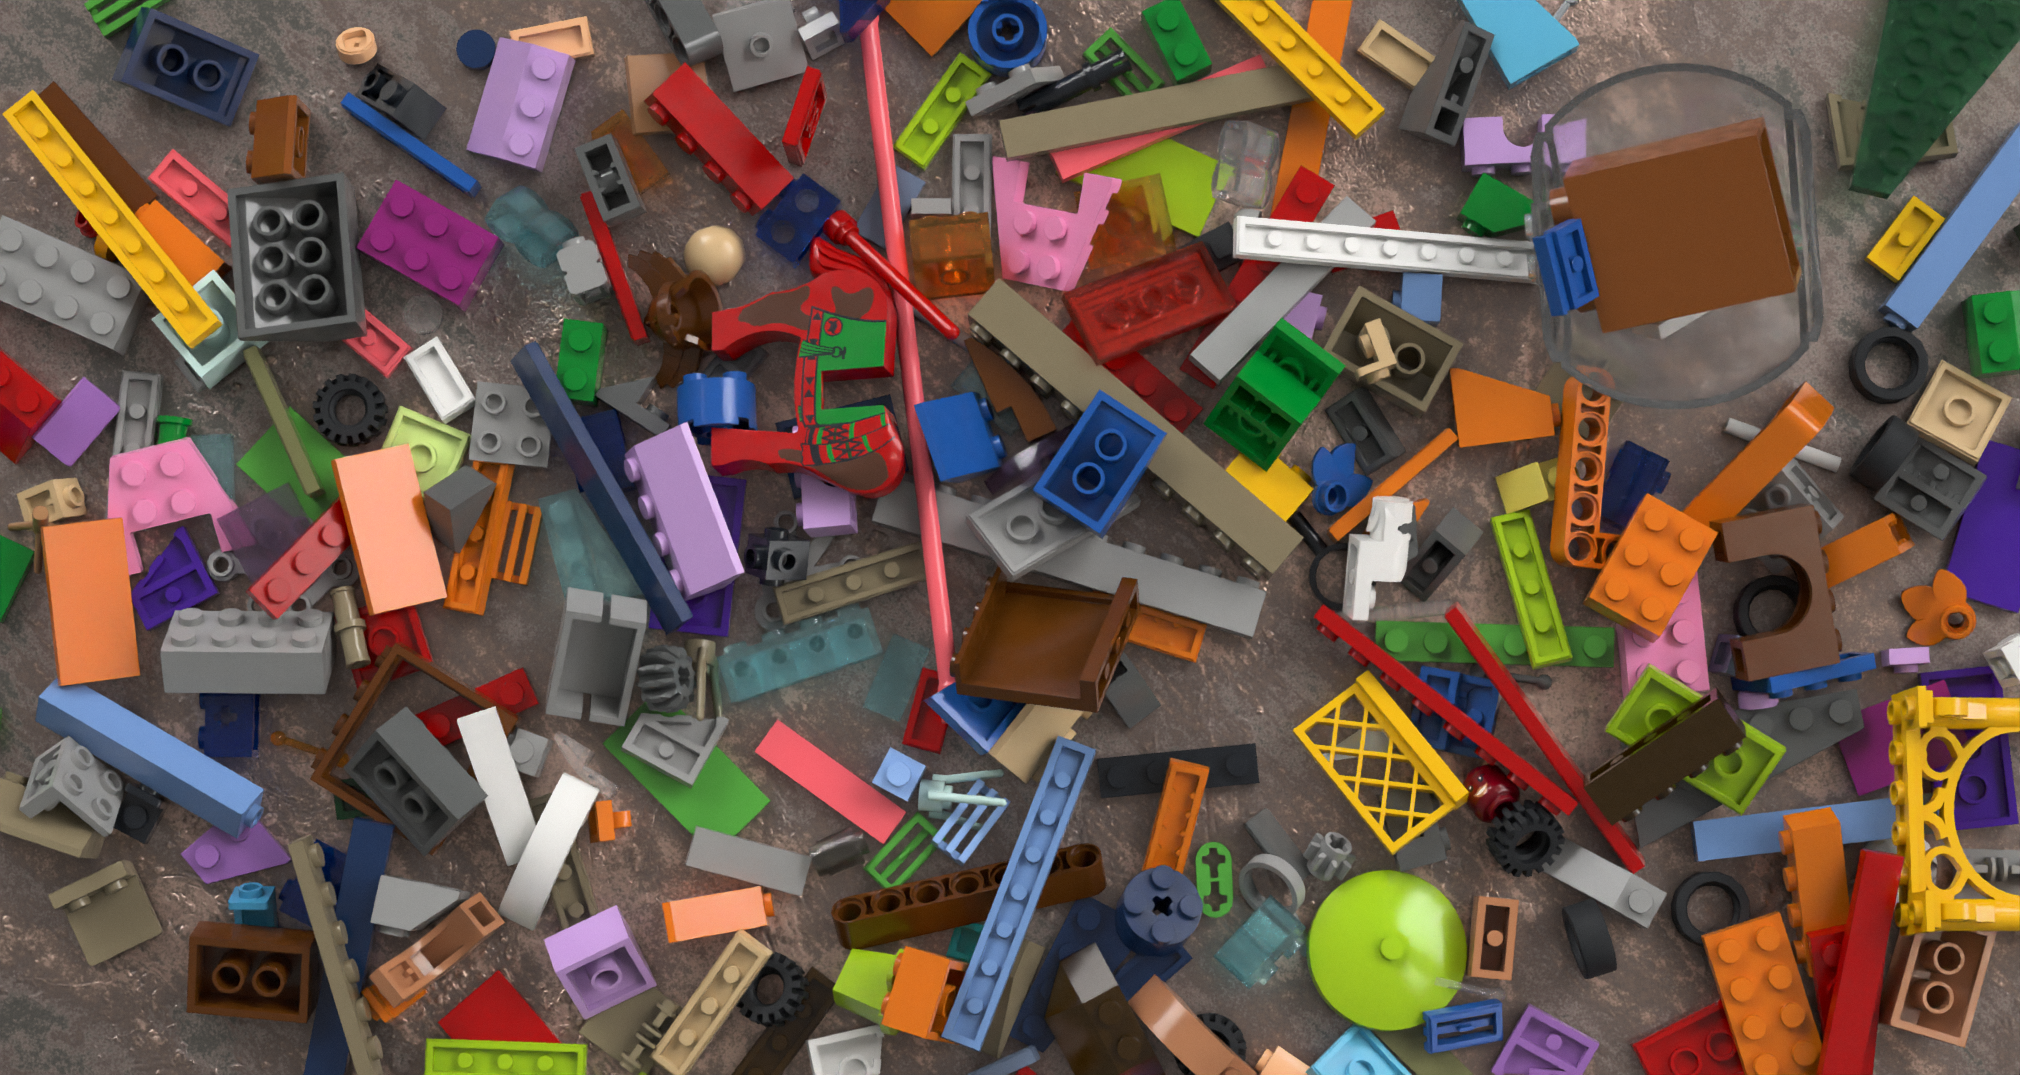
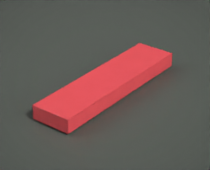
[754,719,907,845]

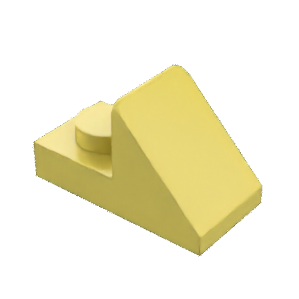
[1495,457,1579,514]

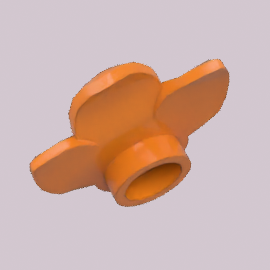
[1901,569,1976,646]

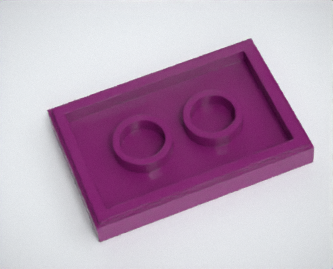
[1838,680,1974,796]

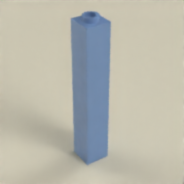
[1878,122,2020,333]
[35,678,264,839]
[1689,793,1939,862]

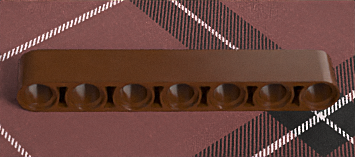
[831,843,1107,950]

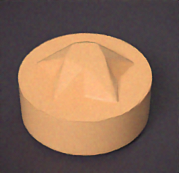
[336,27,377,65]

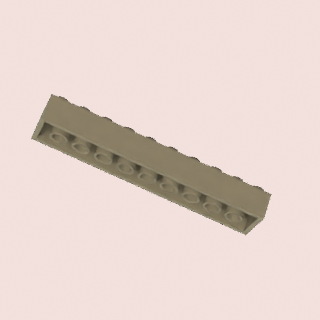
[968,278,1304,580]

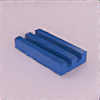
[1423,998,1503,1054]

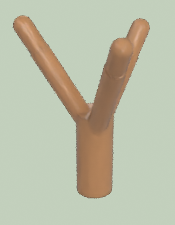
[8,506,58,574]

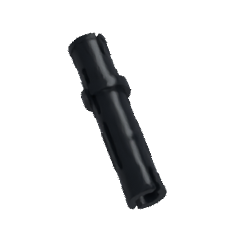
[1016,47,1133,116]

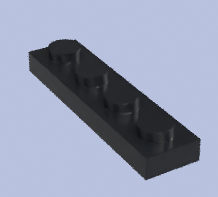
[1097,743,1260,799]

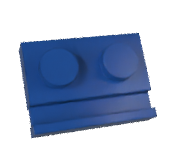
[1532,218,1599,316]

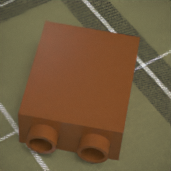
[1549,117,1802,334]

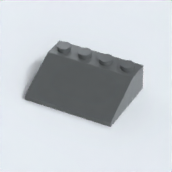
[227,172,367,342]

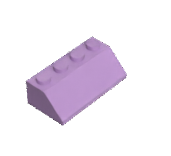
[624,422,744,601]

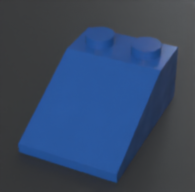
[1033,389,1167,539]
[914,392,1008,483]

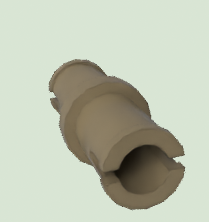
[329,586,371,669]

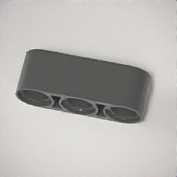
[644,0,723,67]

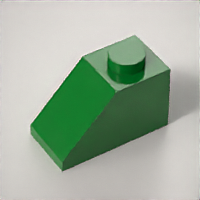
[1456,172,1551,238]

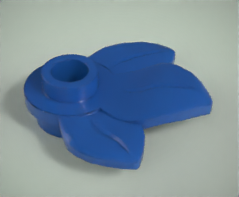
[1311,443,1373,516]

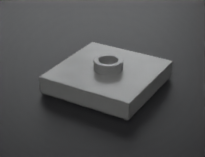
[712,0,808,92]

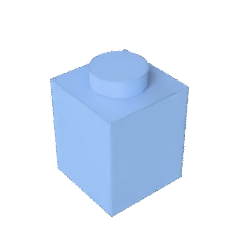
[872,747,927,803]

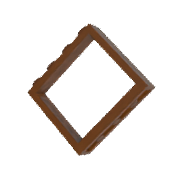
[310,642,522,856]

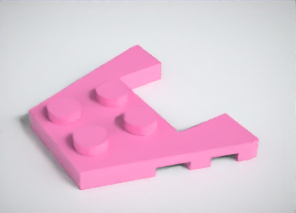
[992,156,1122,292]
[107,437,259,575]

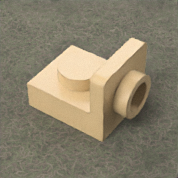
[1354,318,1397,384]
[17,478,87,531]

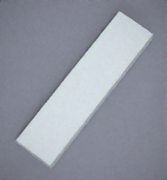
[457,706,537,866]

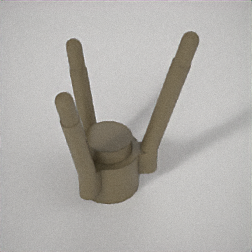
[684,639,723,721]

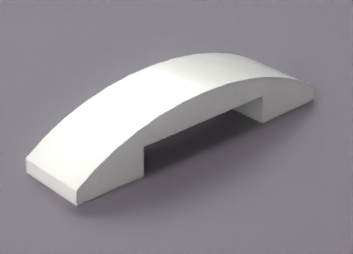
[498,772,600,931]

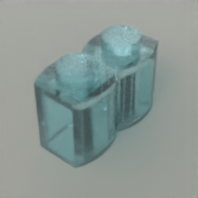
[484,185,579,268]
[1213,895,1306,989]

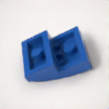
[1410,665,1502,760]

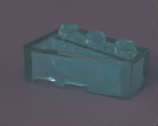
[538,489,645,601]

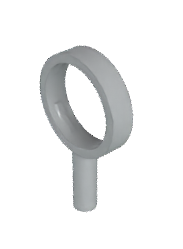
[1239,854,1308,957]

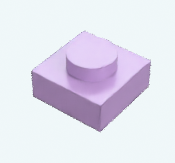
[1881,647,1930,674]

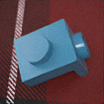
[228,882,279,928]

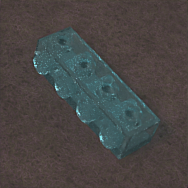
[717,603,884,705]

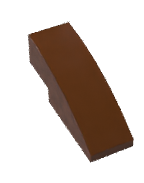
[964,337,1057,445]

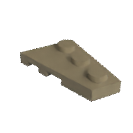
[1825,93,1958,171]

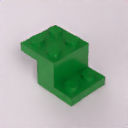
[1203,317,1346,472]

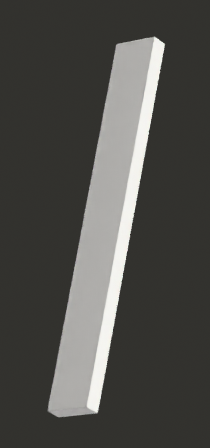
[1233,216,1542,284]

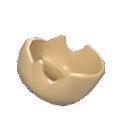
[683,225,746,286]

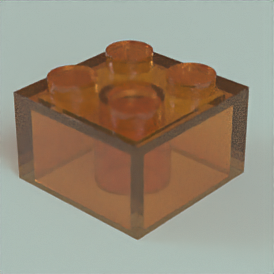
[1074,173,1177,270]

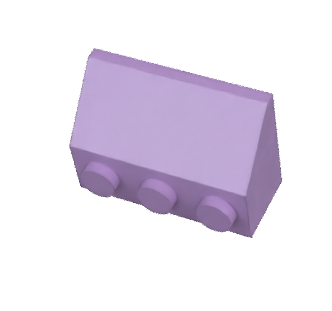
[466,37,576,173]

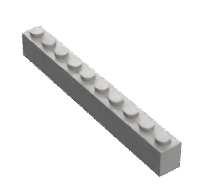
[872,473,1267,640]

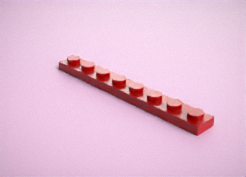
[1313,604,1579,816]

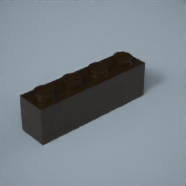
[1583,687,1746,825]

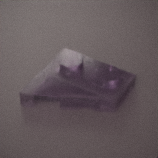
[984,423,1075,495]

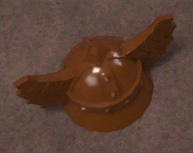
[628,250,723,389]

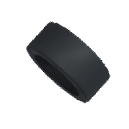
[1848,327,1929,404]
[1849,415,1920,493]
[1733,575,1799,636]
[1671,872,1751,947]
[1562,899,1617,979]

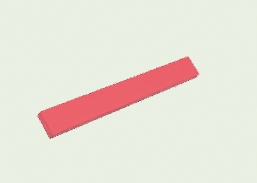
[147,149,413,379]

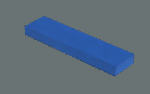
[341,92,482,198]

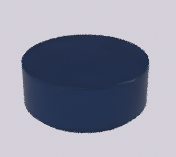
[456,29,497,71]

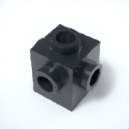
[744,527,810,586]

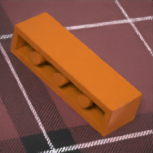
[1778,807,1850,977]

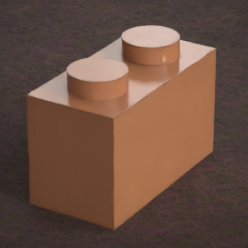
[1466,896,1519,981]

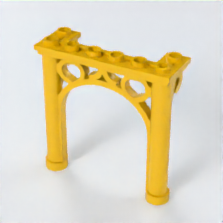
[1887,686,2020,936]

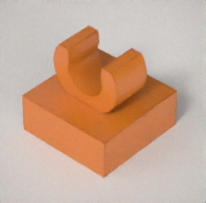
[588,800,632,843]

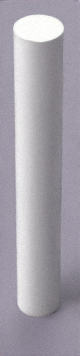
[1723,417,1841,473]

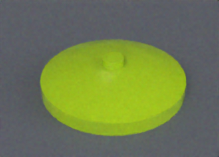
[1306,870,1467,1032]

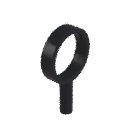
[1288,511,1376,611]

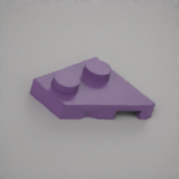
[181,820,292,884]
[1491,1003,1599,1075]

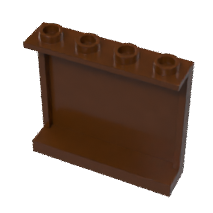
[950,566,1140,713]

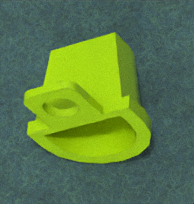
[833,948,904,1036]

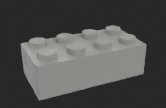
[0,215,150,356]
[160,608,337,694]

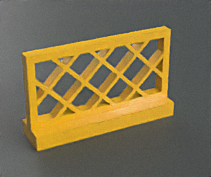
[1293,670,1469,856]

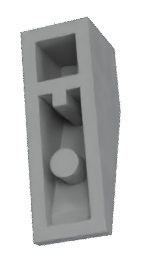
[1542,838,1667,929]

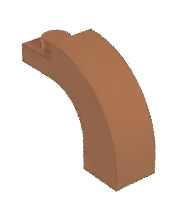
[369,892,505,1008]
[1128,974,1257,1075]

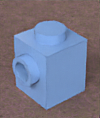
[1391,272,1443,327]

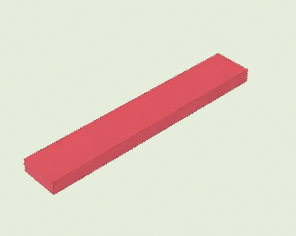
[1049,54,1267,183]

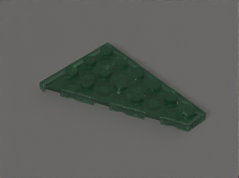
[1848,0,2020,199]

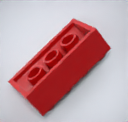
[0,347,63,464]

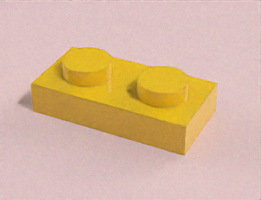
[1864,195,1945,283]

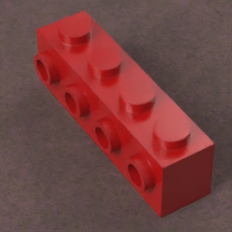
[644,62,794,216]

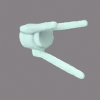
[918,769,1007,831]

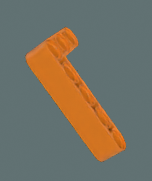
[1550,371,1621,571]
[1681,381,1835,528]

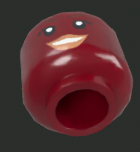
[1463,764,1520,823]

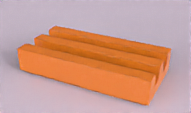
[491,500,545,586]

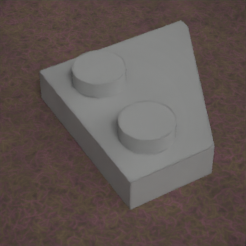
[621,713,729,788]

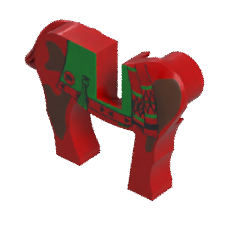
[711,237,906,498]

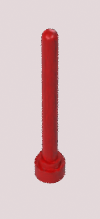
[823,210,960,340]

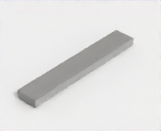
[1189,196,1376,385]

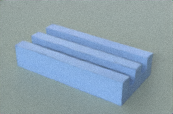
[930,778,1010,867]

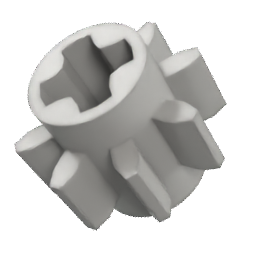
[1303,832,1356,881]

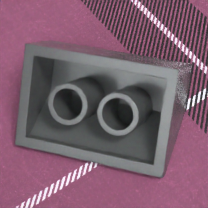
[344,706,488,857]

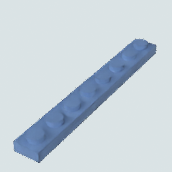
[941,736,1096,1052]

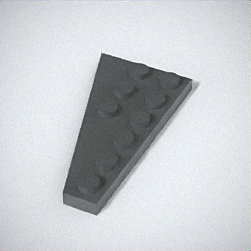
[1620,689,1864,849]

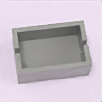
[545,587,647,727]

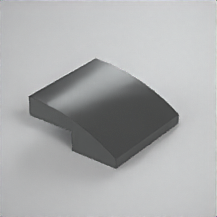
[1874,437,1987,542]

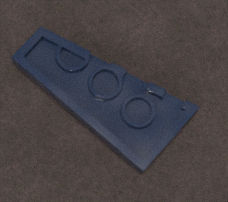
[1009,897,1131,1053]

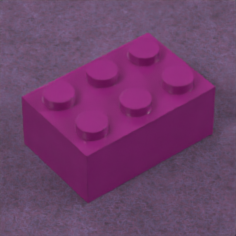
[356,180,504,312]

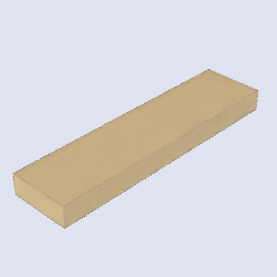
[649,928,773,1075]

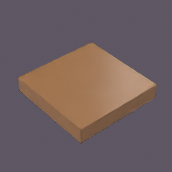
[624,53,707,136]

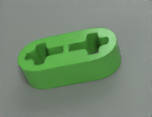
[1195,842,1233,918]

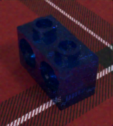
[755,173,843,269]

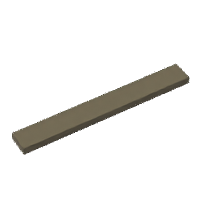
[998,65,1314,162]

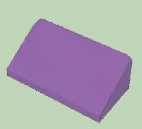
[32,377,120,467]

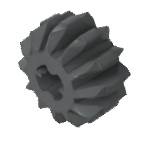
[636,644,697,713]

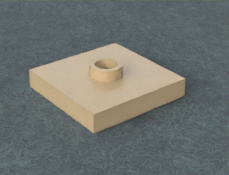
[1907,360,2012,466]

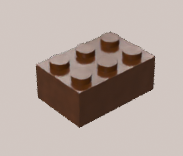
[186,921,319,1023]

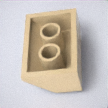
[988,704,1094,784]

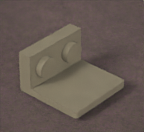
[48,860,163,966]

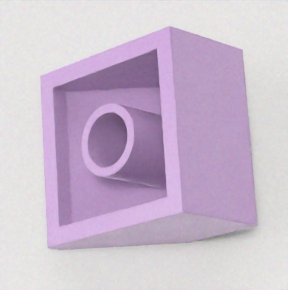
[544,905,657,1020]

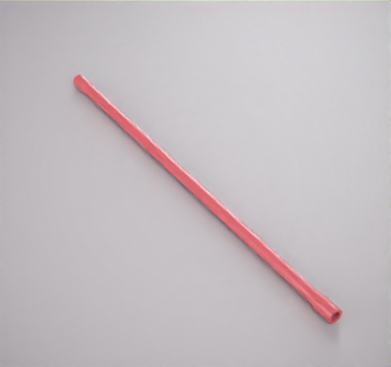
[854,0,956,724]

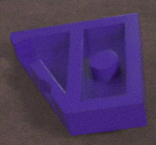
[131,526,220,631]

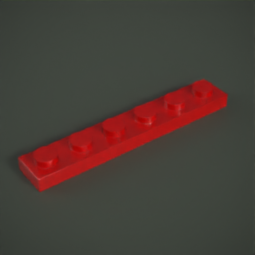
[1179,165,1335,389]

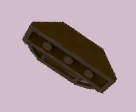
[1044,941,1166,1075]

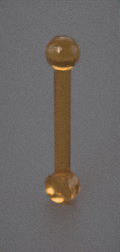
[270,730,351,768]

